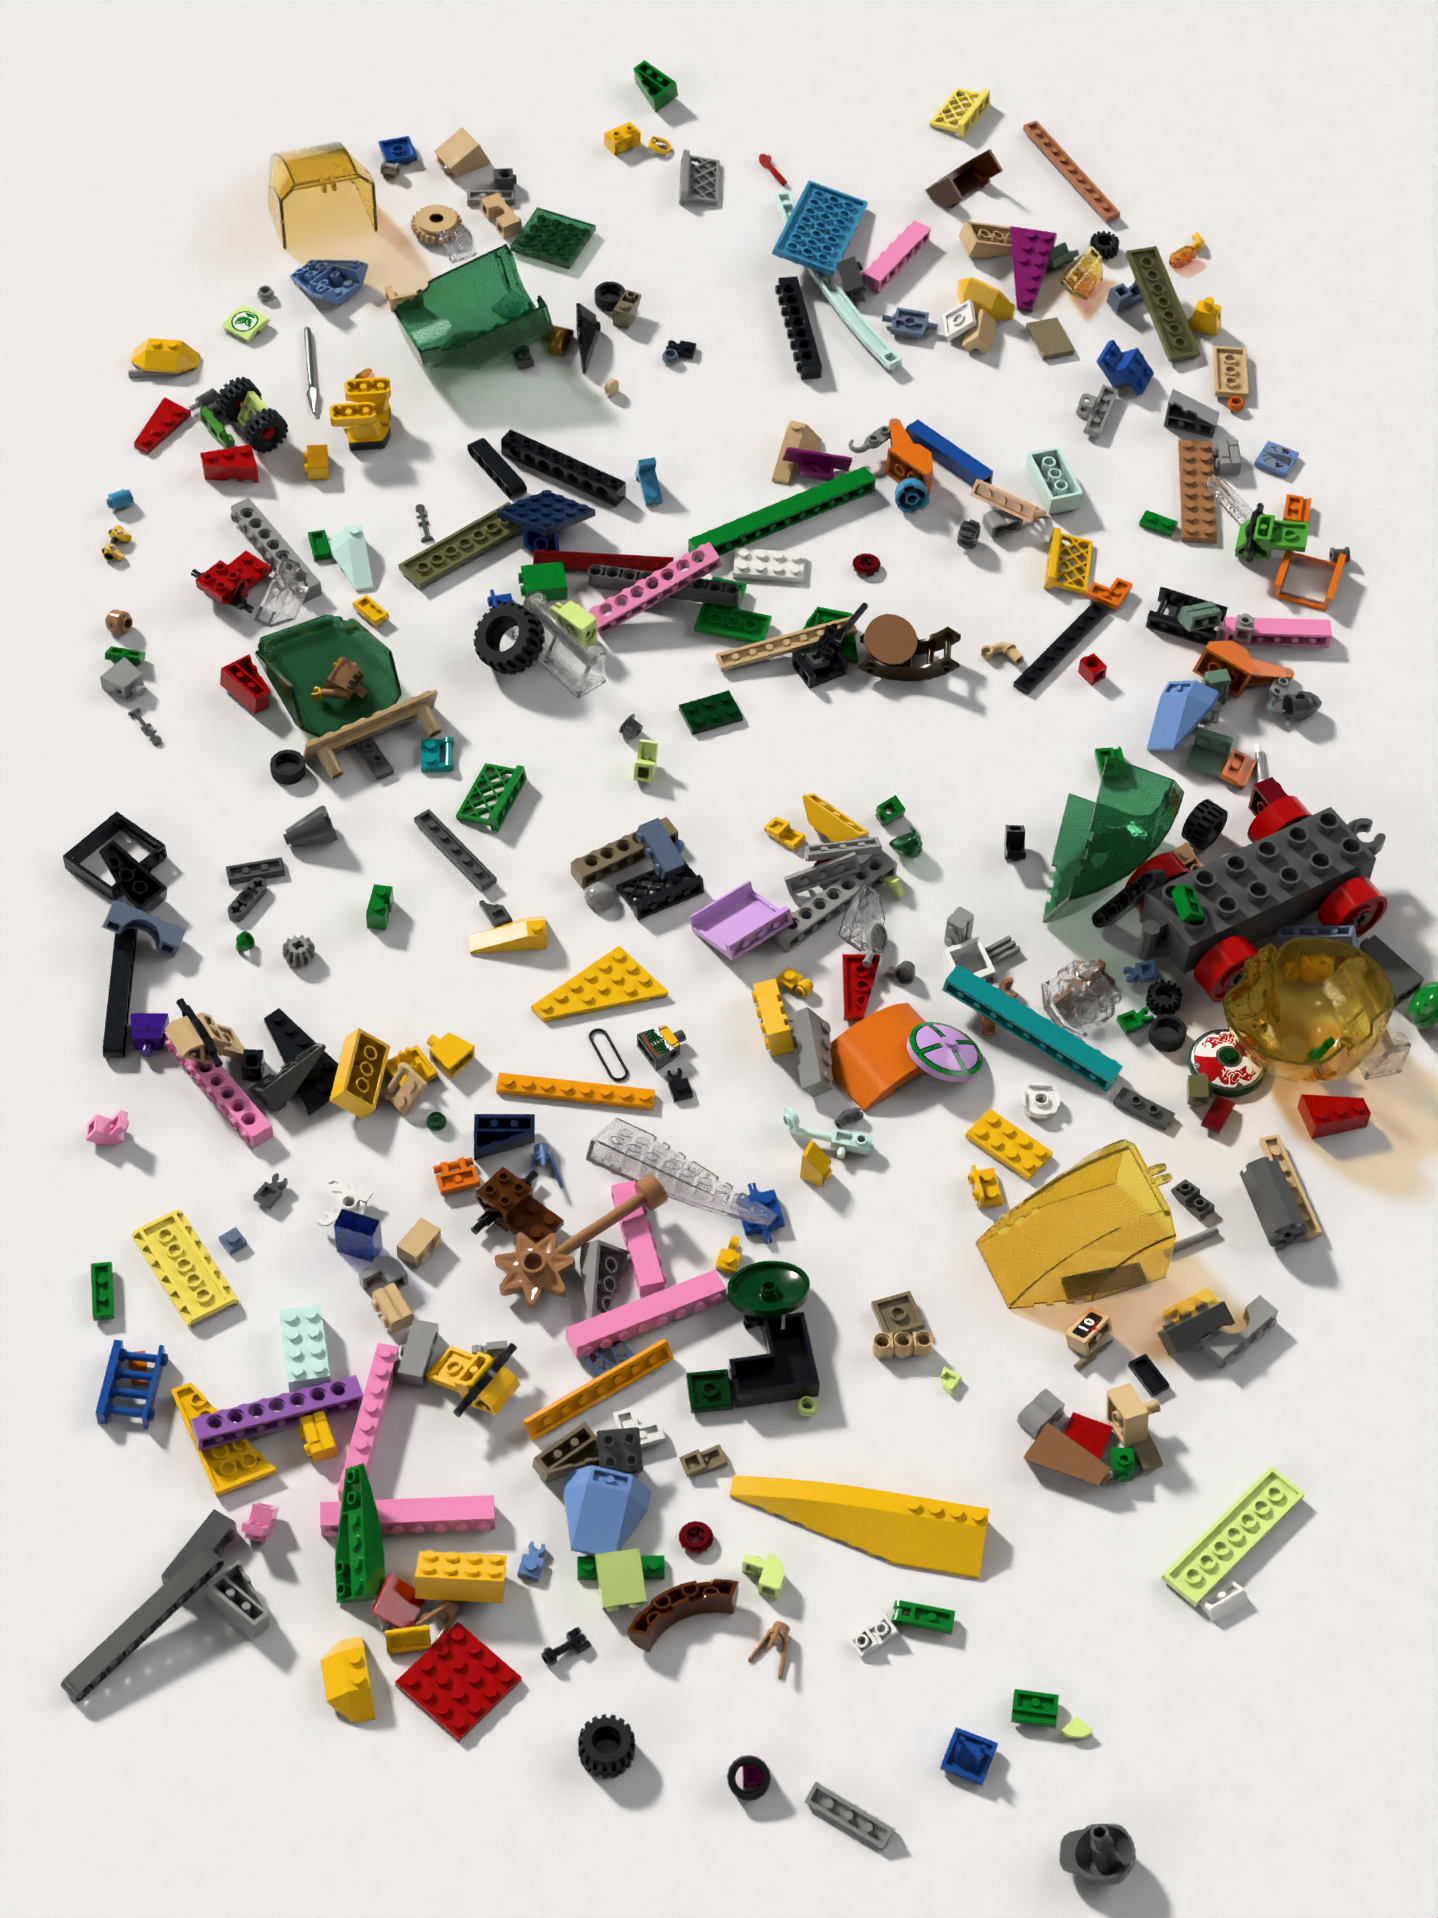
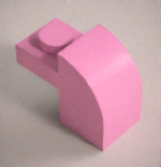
[86,1110,129,1145]
[241,1502,279,1543]

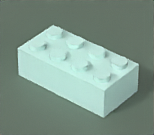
[1025,447,1083,515]
[279,1304,331,1393]

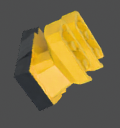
[329,377,391,451]

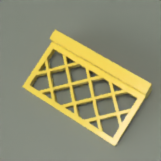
[930,88,991,138]

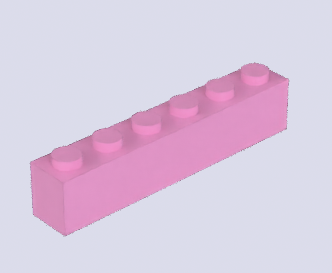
[862,220,931,293]
[1222,617,1332,647]
[611,1180,667,1297]

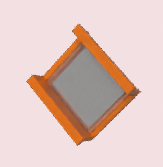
[1274,551,1347,611]

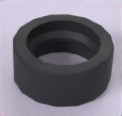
[595,281,625,312]
[270,749,306,785]
[1148,1014,1187,1052]
[727,1755,771,1801]

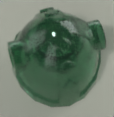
[889,826,923,858]

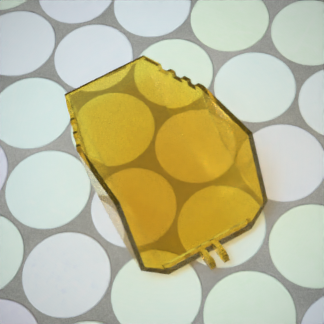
[268,141,378,249]
[976,1139,1176,1309]

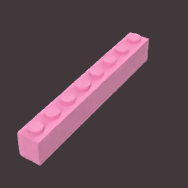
[566,1270,726,1358]
[338,1343,399,1501]
[320,1495,495,1537]

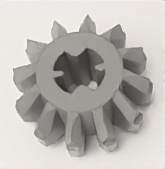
[282,935,315,967]

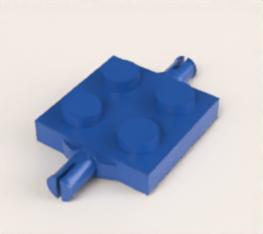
[735,1183,785,1244]

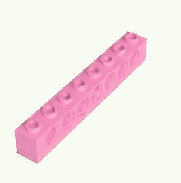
[588,542,722,636]
[164,1032,273,1148]

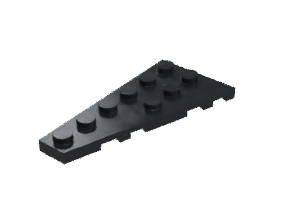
[264,1008,338,1116]

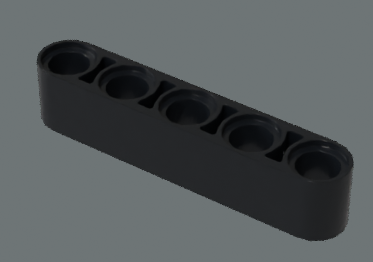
[467,438,527,499]
[1092,869,1166,928]

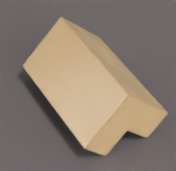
[962,309,997,354]

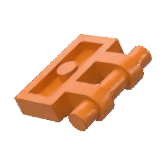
[433,1157,480,1196]

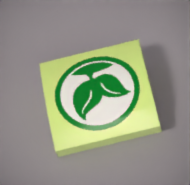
[222,305,270,343]

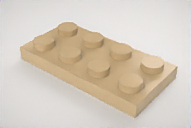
[1212,346,1249,398]

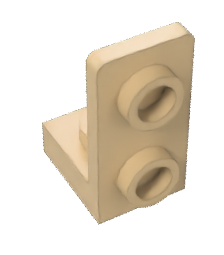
[385,286,423,312]

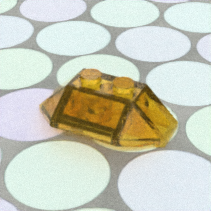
[1058,245,1103,300]

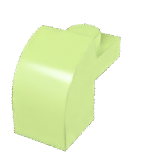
[633,739,659,783]
[742,1553,784,1599]

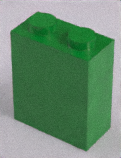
[518,562,567,603]

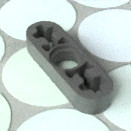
[228,877,267,922]

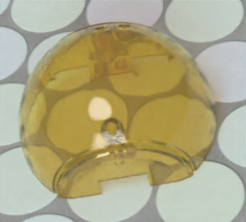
[1223,937,1394,1084]

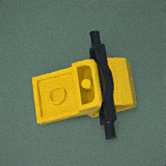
[425,1343,520,1417]

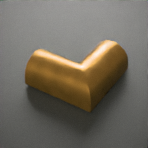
[537,322,574,357]

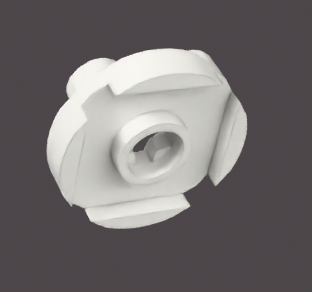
[1021,1082,1061,1119]

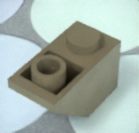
[613,290,642,329]

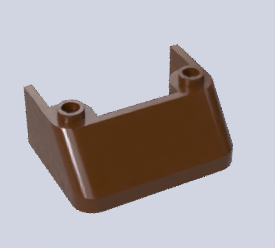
[925,149,1003,208]

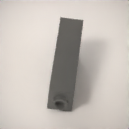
[1358,935,1424,1008]

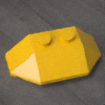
[957,277,1015,321]
[131,338,200,373]
[802,793,869,842]
[320,1636,375,1723]

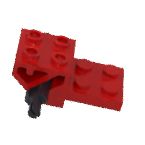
[191,551,272,613]

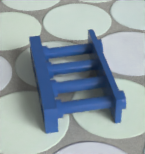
[95,1340,168,1429]

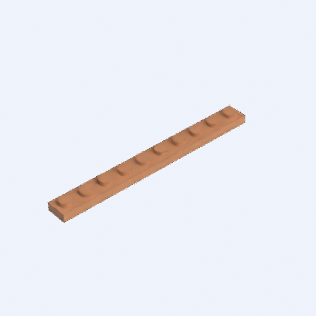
[1023,120,1120,222]

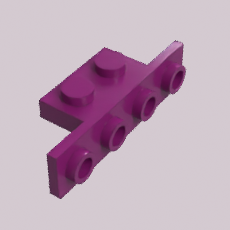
[782,447,852,481]

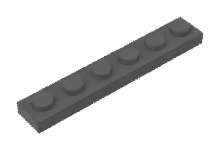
[414,809,497,891]

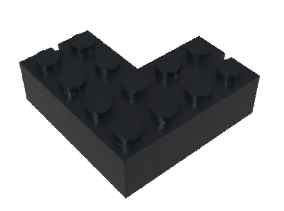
[728,1312,820,1408]

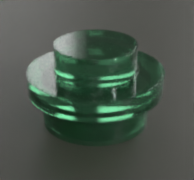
[426,1112,446,1131]

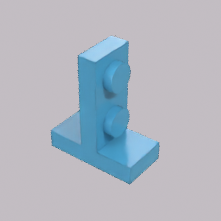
[635,457,663,506]

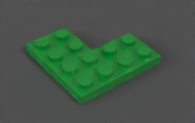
[694,576,772,644]

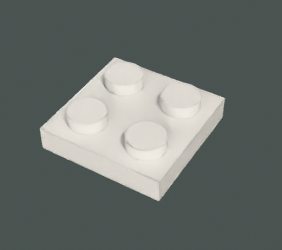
[942,299,977,341]

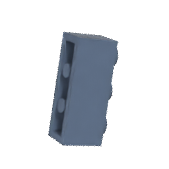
[636,818,685,880]

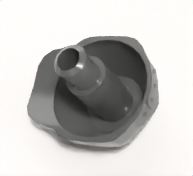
[1060,1824,1136,1885]

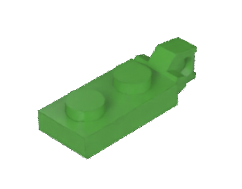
[200,406,235,448]

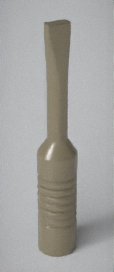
[1074,1340,1113,1371]

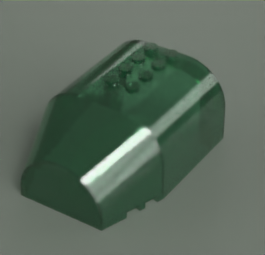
[393,244,554,370]

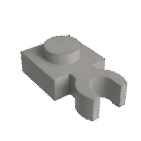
[472,1340,508,1361]

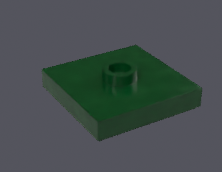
[686,1369,733,1413]

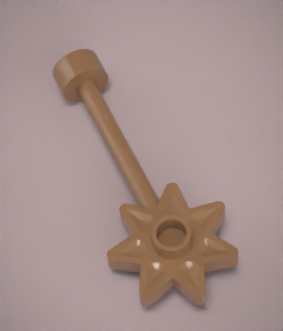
[494,1174,668,1309]

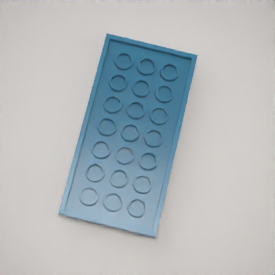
[772,180,868,277]

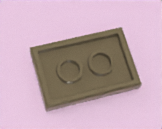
[1026,317,1074,360]

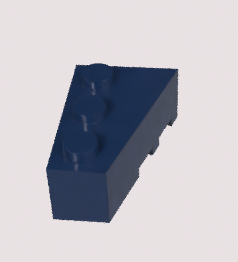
[474,1114,535,1160]

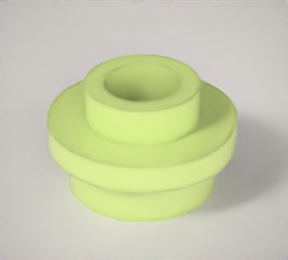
[797,1396,818,1417]

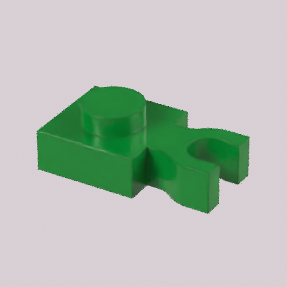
[1116,1007,1154,1034]
[1304,1036,1336,1067]

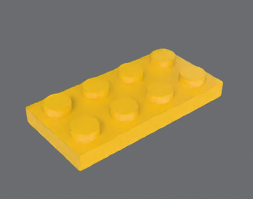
[965,1109,1053,1181]

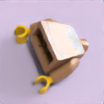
[311,656,369,701]

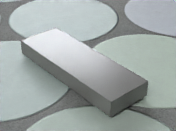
[467,190,515,205]

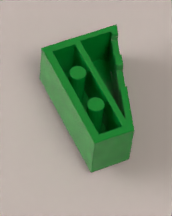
[633,60,678,113]

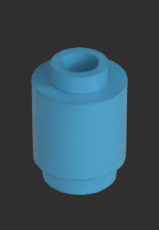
[106,489,134,511]

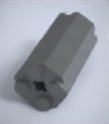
[1240,1157,1308,1250]

